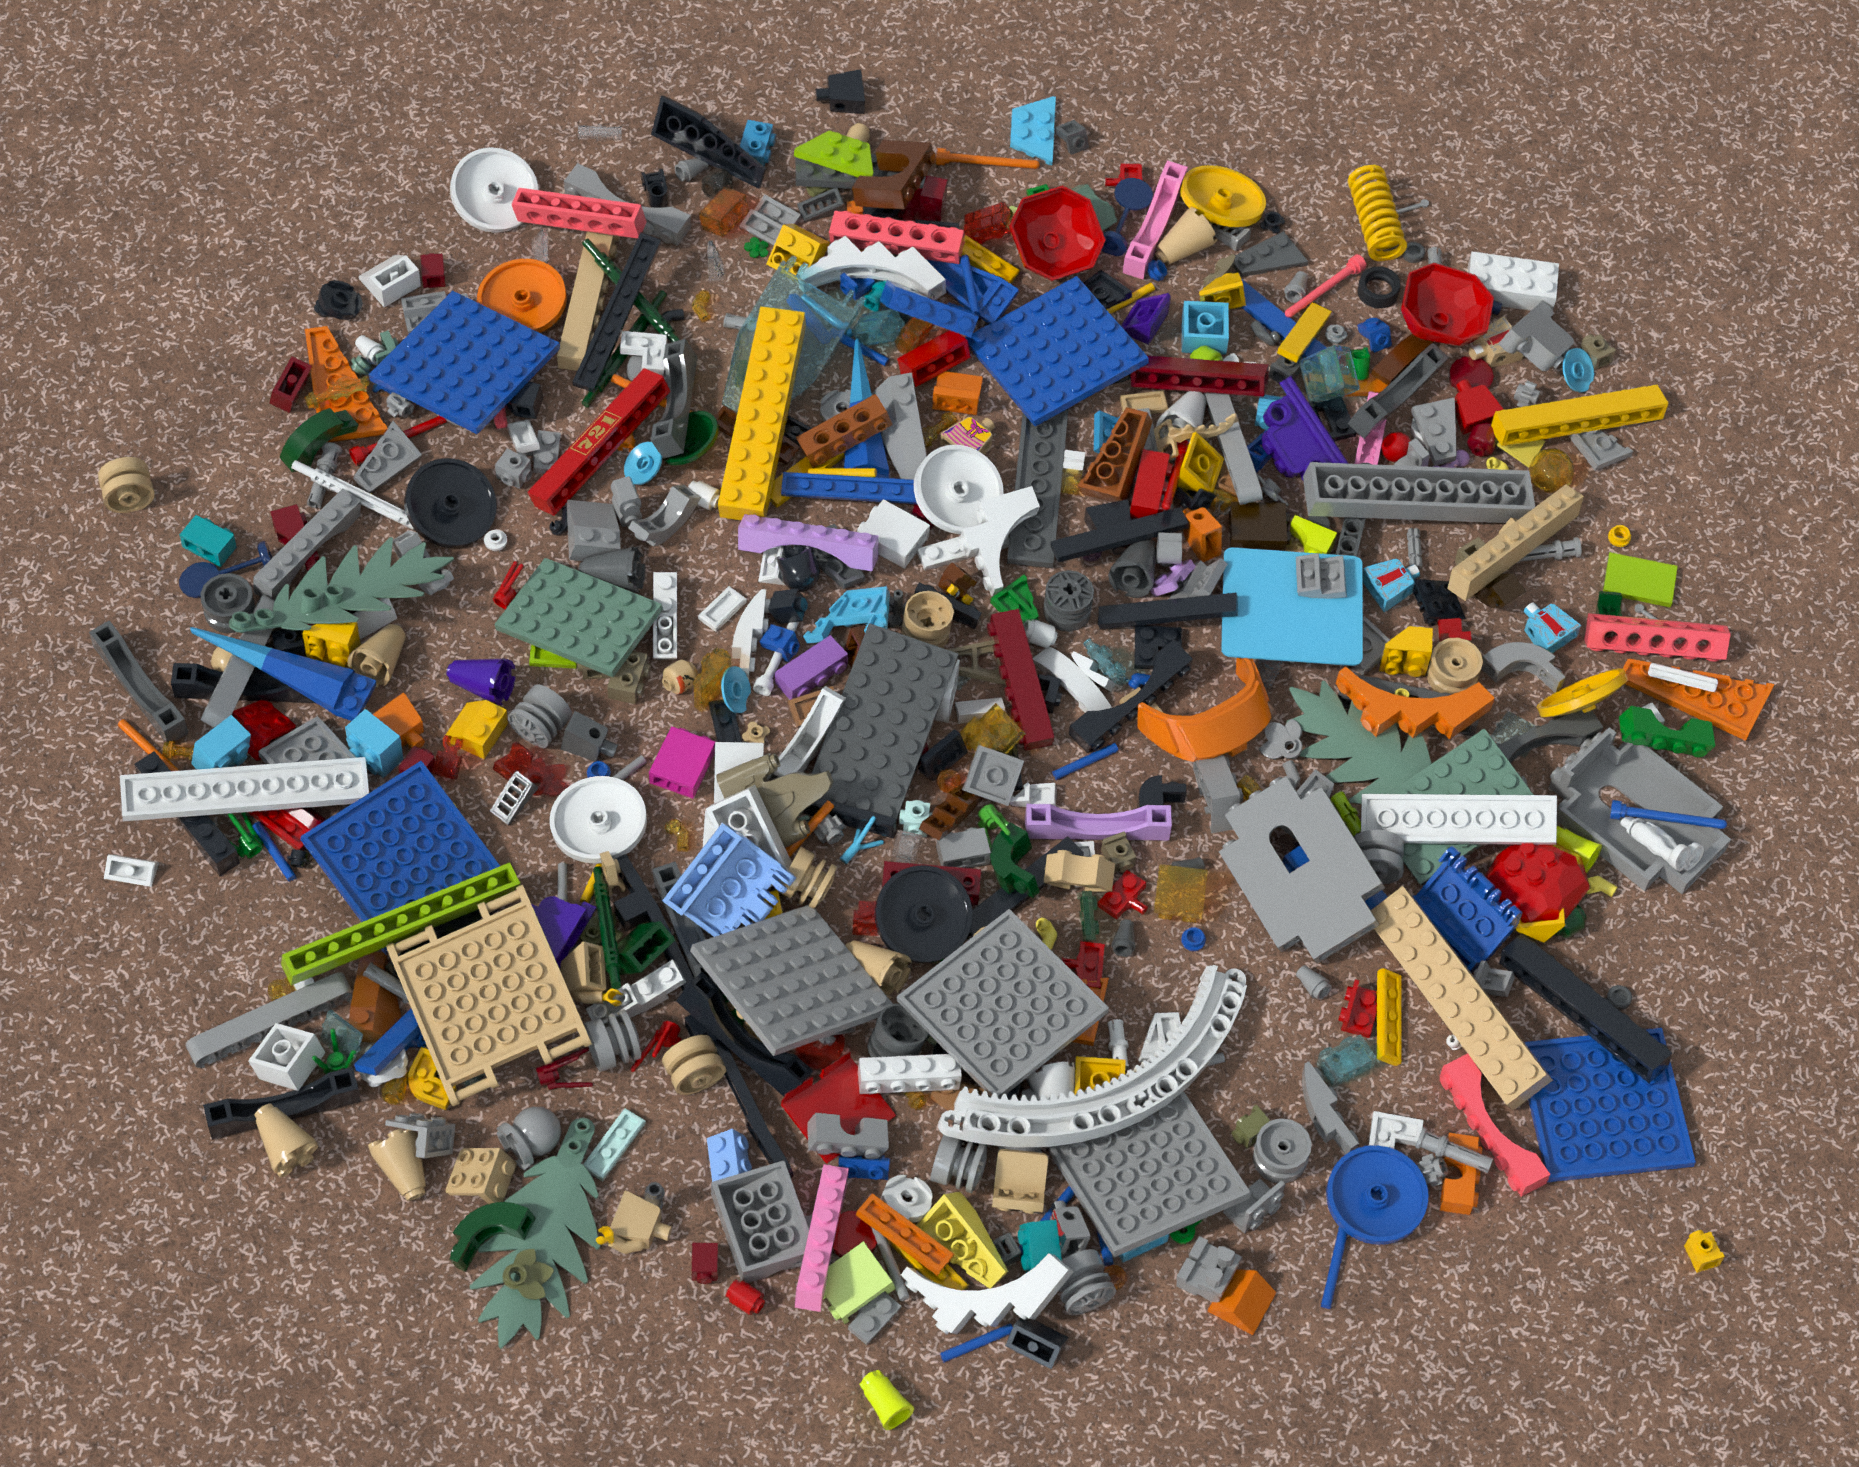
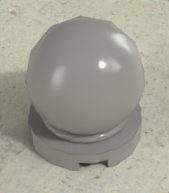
[496,1106,562,1170]

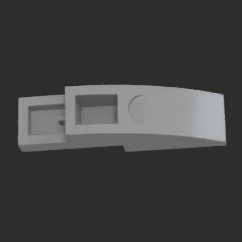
[1302,1061,1359,1155]

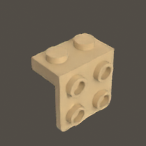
[446,1148,517,1204]
[992,1149,1048,1214]

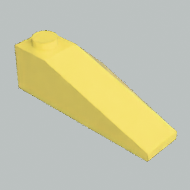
[916,1192,1008,1289]

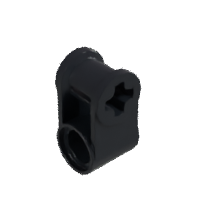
[641,168,668,208]

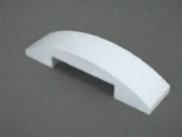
[1033,647,1112,713]

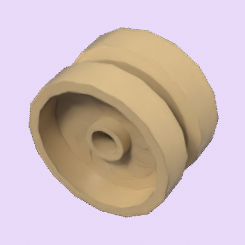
[98,457,154,513]
[1427,638,1483,694]
[662,1035,726,1095]

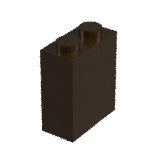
[1229,502,1291,551]

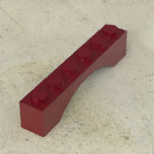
[270,504,319,626]

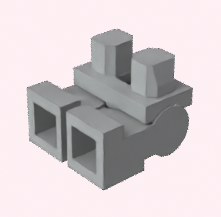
[1177,1236,1242,1302]

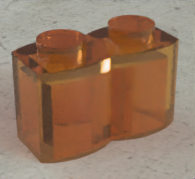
[895,317,935,354]

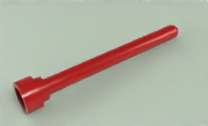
[349,415,448,466]
[1162,440,1190,510]

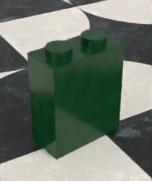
[617,921,675,975]

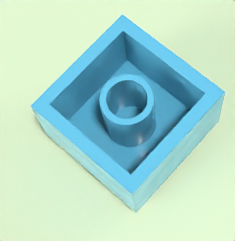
[1182,301,1229,355]
[345,709,404,778]
[191,715,251,770]

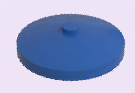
[1326,1145,1428,1245]

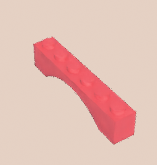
[1440,1054,1550,1197]

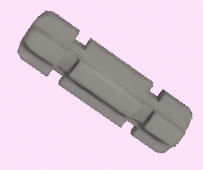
[1407,528,1422,570]

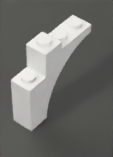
[958,486,1040,597]
[767,686,846,780]

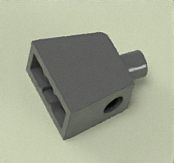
[560,711,618,762]

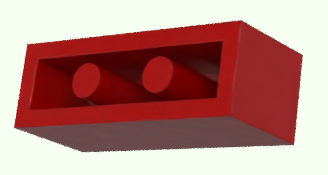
[897,330,971,387]
[1130,449,1173,519]

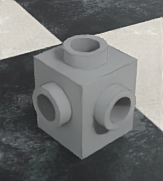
[495,449,533,489]

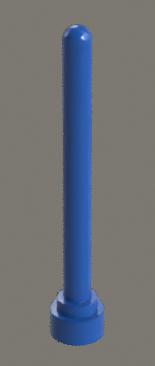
[1610,800,1727,829]

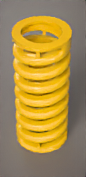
[1348,165,1407,262]

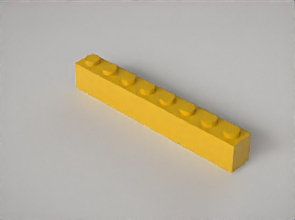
[1491,385,1669,446]

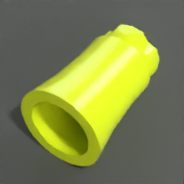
[1556,826,1602,873]
[860,1370,914,1430]

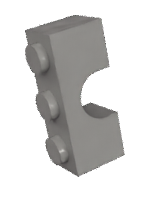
[807,1113,889,1159]

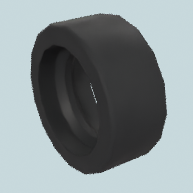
[1357,266,1401,309]

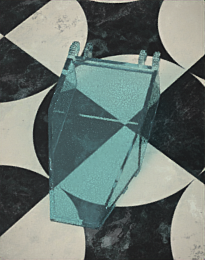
[722,256,866,413]

